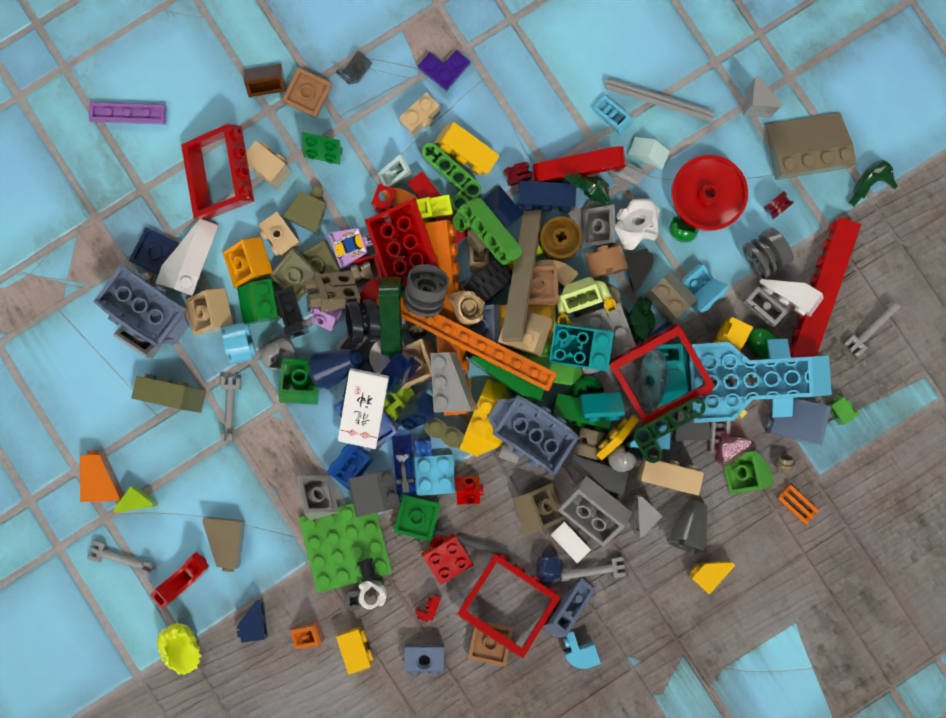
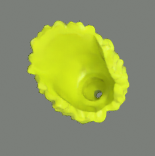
[156,623,202,675]

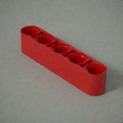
[533,146,627,183]

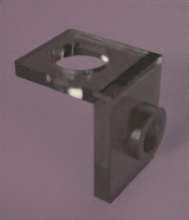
[336,51,372,85]

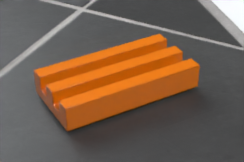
[776,484,819,525]

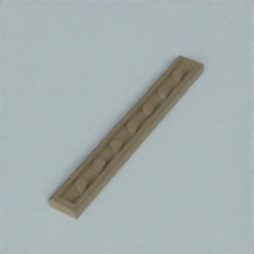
[501,210,543,342]

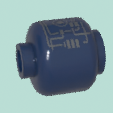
[536,553,562,583]

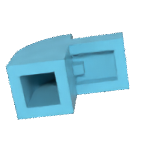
[563,629,601,669]

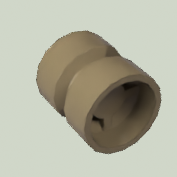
[574,428,605,460]

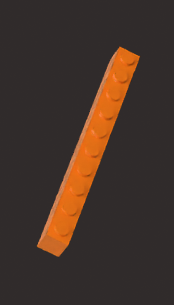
[425,220,472,416]

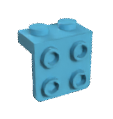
[681,263,729,313]

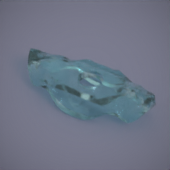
[638,349,668,413]

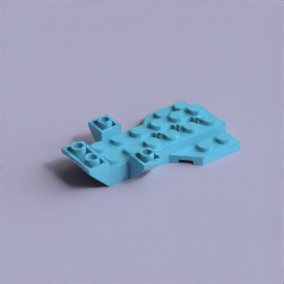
[689,339,832,423]

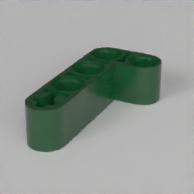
[379,276,403,356]
[634,397,706,463]

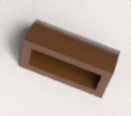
[244,63,286,97]

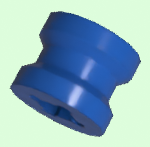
[415,437,432,457]

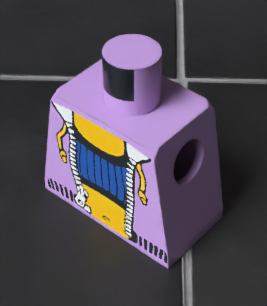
[328,228,373,270]

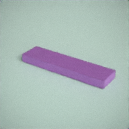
[89,102,167,125]

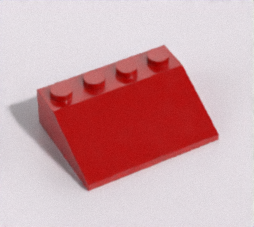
[365,198,440,290]

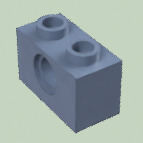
[405,644,444,675]

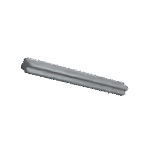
[605,78,714,121]

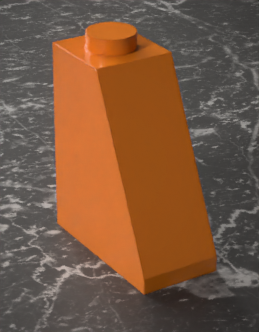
[80,451,124,502]

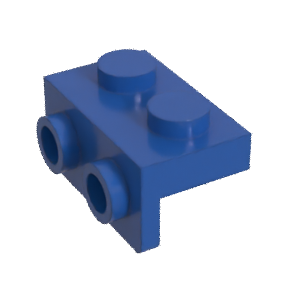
[326,443,373,490]

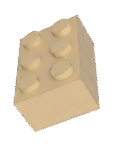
[636,455,704,496]

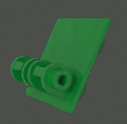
[302,132,343,165]

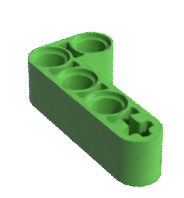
[422,143,482,214]
[453,198,522,265]

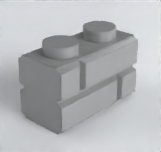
[741,286,788,328]

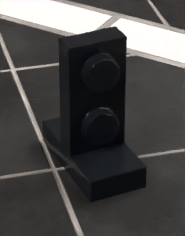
[274,287,310,339]

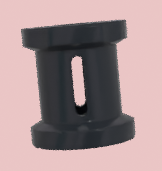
[356,558,379,582]

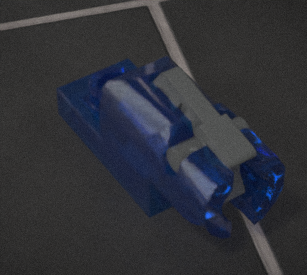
[392,434,416,495]

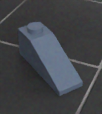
[543,578,595,638]

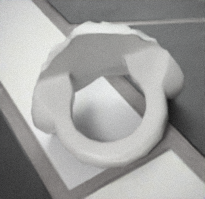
[358,579,387,609]

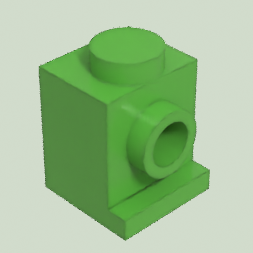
[827,394,860,425]

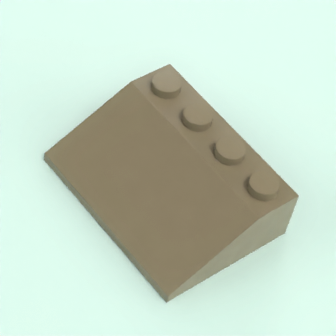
[765,113,857,180]

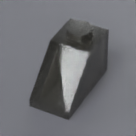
[625,248,654,293]

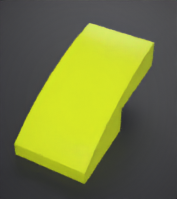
[417,195,453,219]

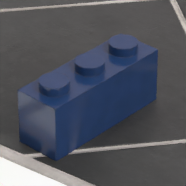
[517,180,577,213]

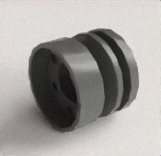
[742,227,794,279]
[403,264,449,317]

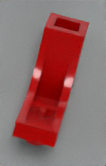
[150,551,209,610]

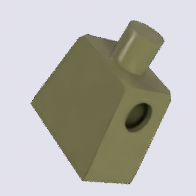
[283,186,327,235]

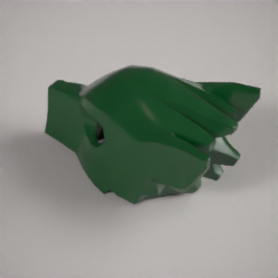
[626,296,655,345]

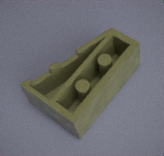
[131,374,206,413]

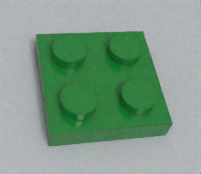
[394,494,441,542]

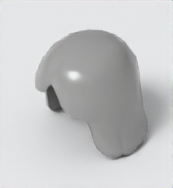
[261,338,296,370]
[608,442,642,472]

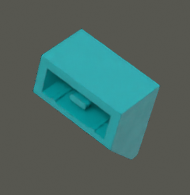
[579,392,625,422]

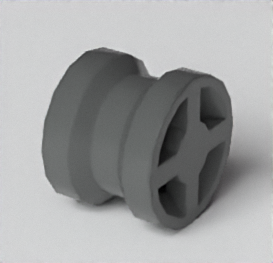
[344,589,365,611]

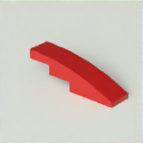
[407,171,468,244]

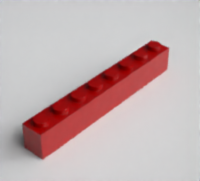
[789,217,861,358]

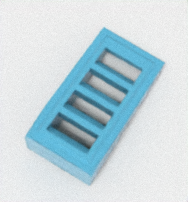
[592,95,633,136]

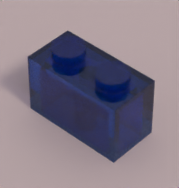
[380,351,421,394]

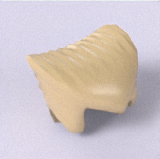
[448,291,485,328]

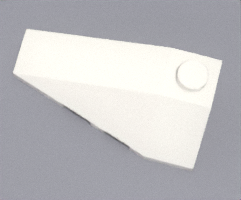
[156,219,218,296]

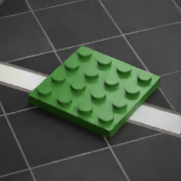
[299,503,393,593]

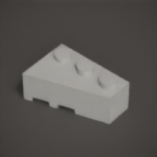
[431,352,478,412]

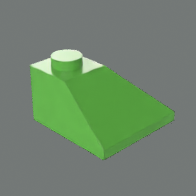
[721,451,775,494]

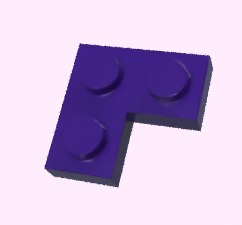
[418,50,471,92]

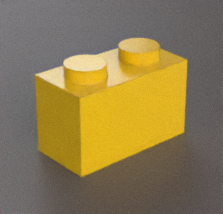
[336,626,374,675]

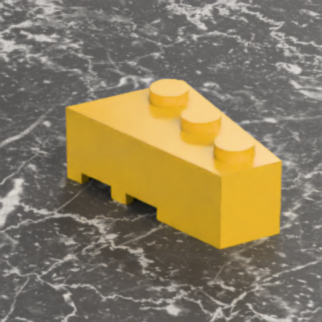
[433,122,500,176]
[711,317,753,380]

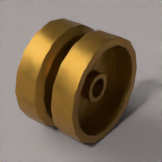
[539,216,582,262]

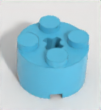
[220,322,257,365]

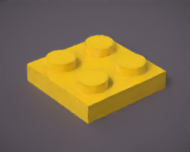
[596,415,639,460]

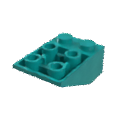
[549,323,614,372]
[645,344,691,404]

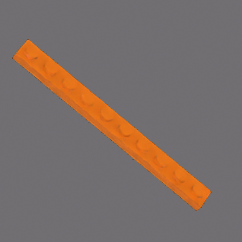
[376,296,558,392]

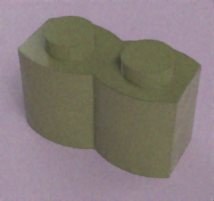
[424,417,464,448]

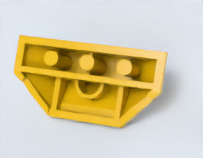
[459,379,511,456]

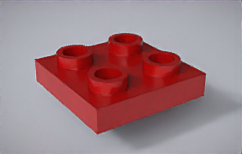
[421,533,474,585]

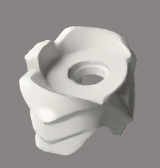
[615,199,660,250]

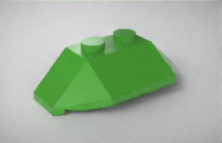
[510,341,584,385]

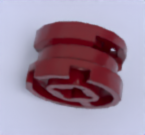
[503,162,533,186]
[763,191,794,219]

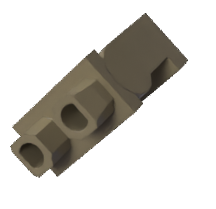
[303,271,361,312]

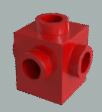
[456,476,484,505]

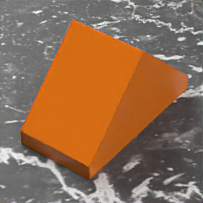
[290,621,325,649]

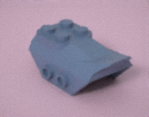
[93,264,189,347]
[488,395,579,476]

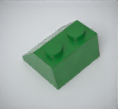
[237,279,281,325]
[278,358,320,405]

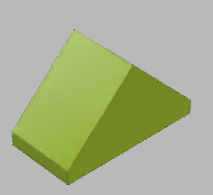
[114,486,158,513]

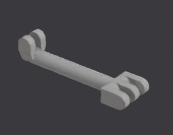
[843,301,900,357]
[220,376,242,441]
[87,540,154,575]
[560,556,627,582]

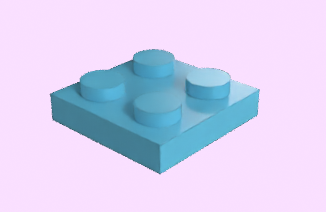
[414,454,456,496]

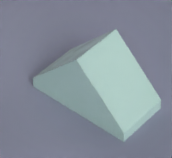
[628,137,670,169]
[377,154,412,187]

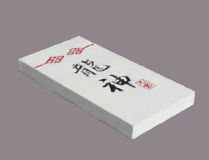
[338,368,389,449]

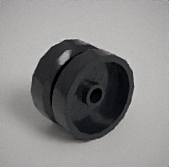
[345,298,381,344]

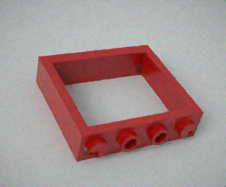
[181,124,255,219]
[609,322,715,424]
[455,553,561,658]

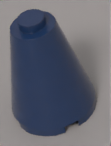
[308,349,363,389]

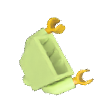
[557,277,618,325]

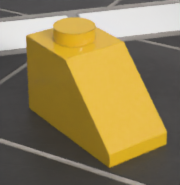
[689,561,735,594]

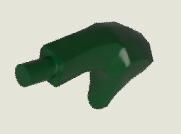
[848,160,898,207]
[565,173,611,205]

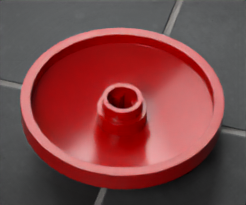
[671,155,748,232]

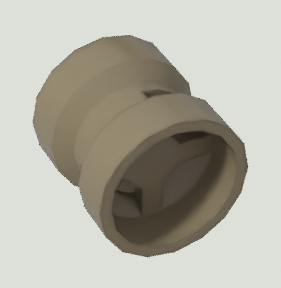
[350,260,374,284]

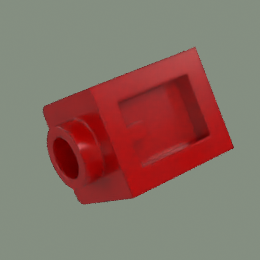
[414,594,442,622]

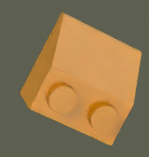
[222,237,273,288]

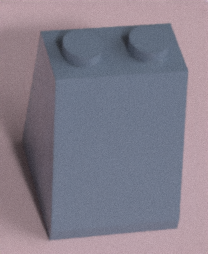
[765,398,831,445]

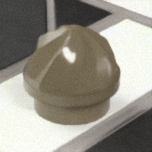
[409,322,427,338]
[775,454,795,474]

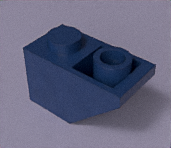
[395,391,435,430]

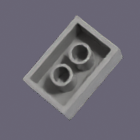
[558,476,632,547]

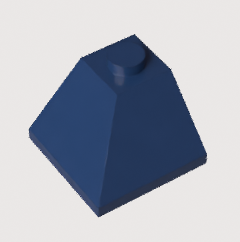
[483,186,523,229]

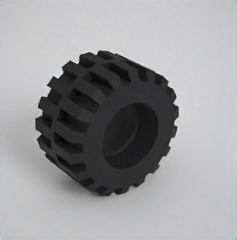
[464,259,513,305]

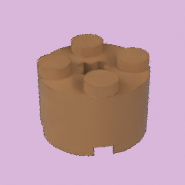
[584,242,628,280]

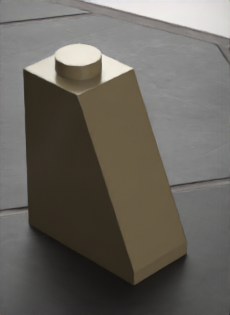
[202,517,245,572]

